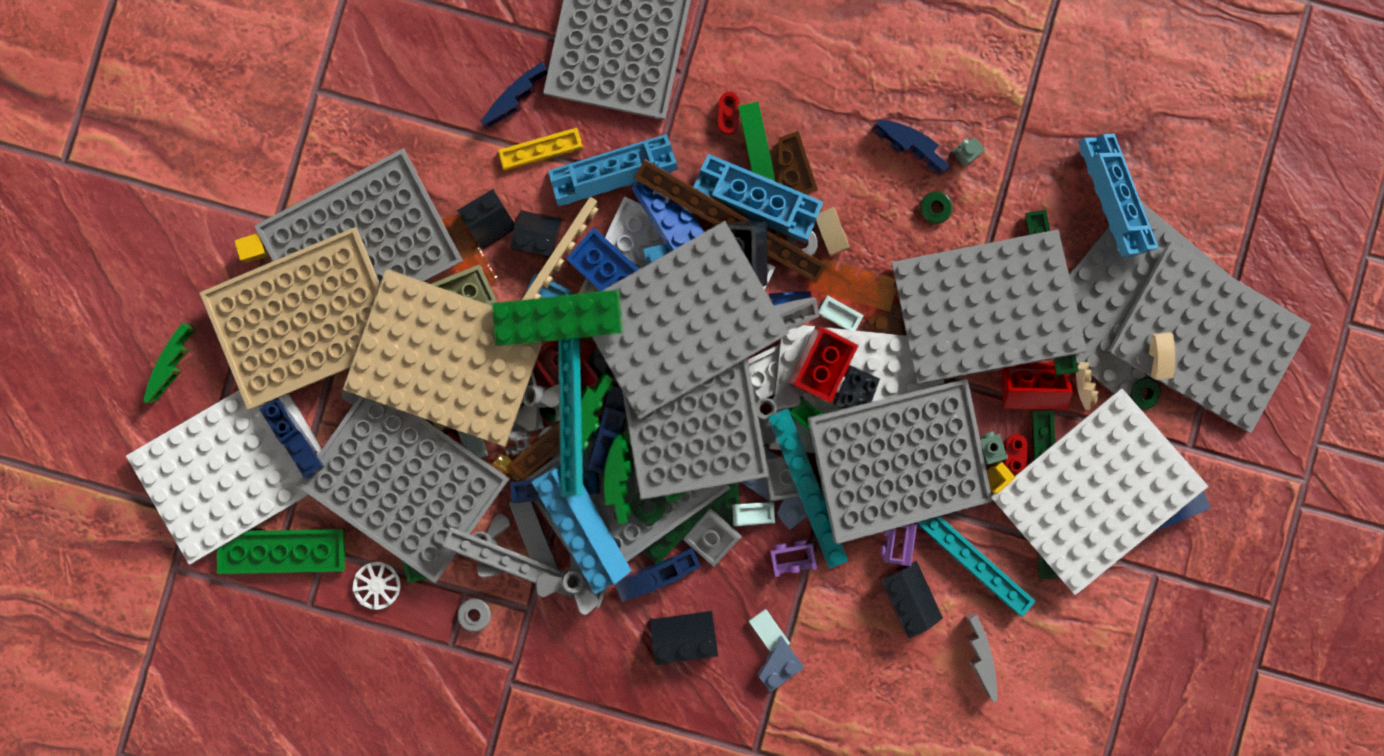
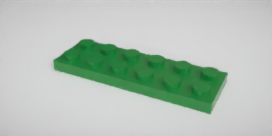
[492,290,623,346]
[217,529,345,574]

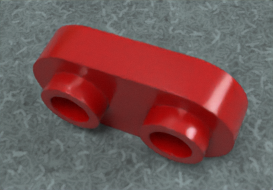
[718,92,740,135]
[1004,434,1028,476]

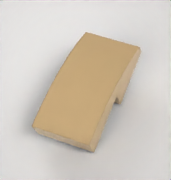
[816,207,850,256]
[1149,332,1175,380]
[1076,362,1098,410]

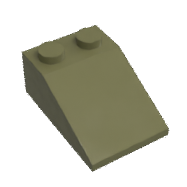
[431,264,497,306]

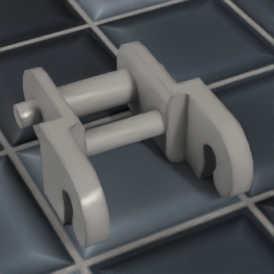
[505,432,531,455]

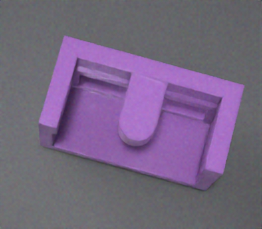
[880,523,917,566]
[770,540,817,577]

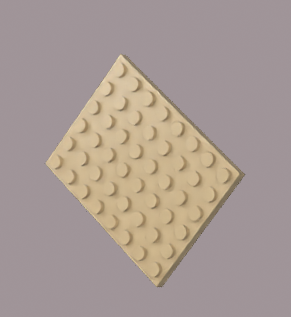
[199,227,380,410]
[343,269,543,447]

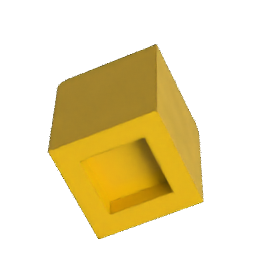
[235,233,270,263]
[986,462,1015,494]

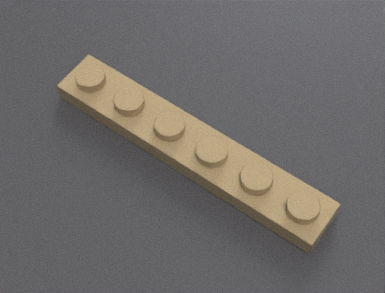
[522,197,599,300]

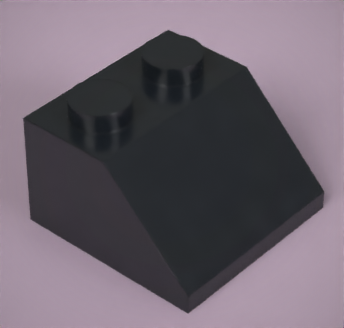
[457,189,515,249]
[510,210,562,259]

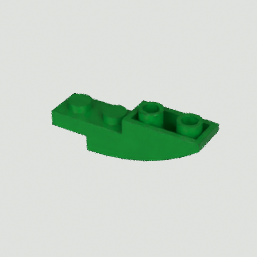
[581,371,614,452]
[604,434,632,524]

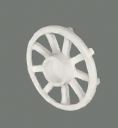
[353,562,401,610]

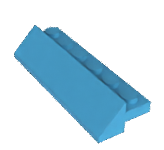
[548,134,679,206]
[1078,134,1159,259]
[693,154,823,243]
[531,464,631,594]

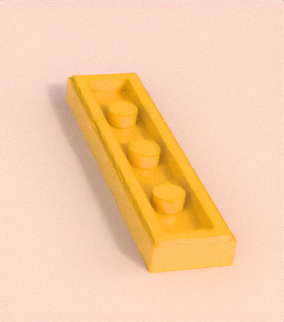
[498,128,583,171]

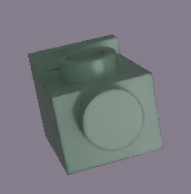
[951,137,985,168]
[980,431,1008,464]

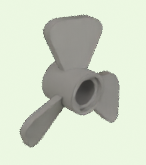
[515,372,560,431]
[753,385,800,444]
[457,513,510,578]
[536,553,598,615]

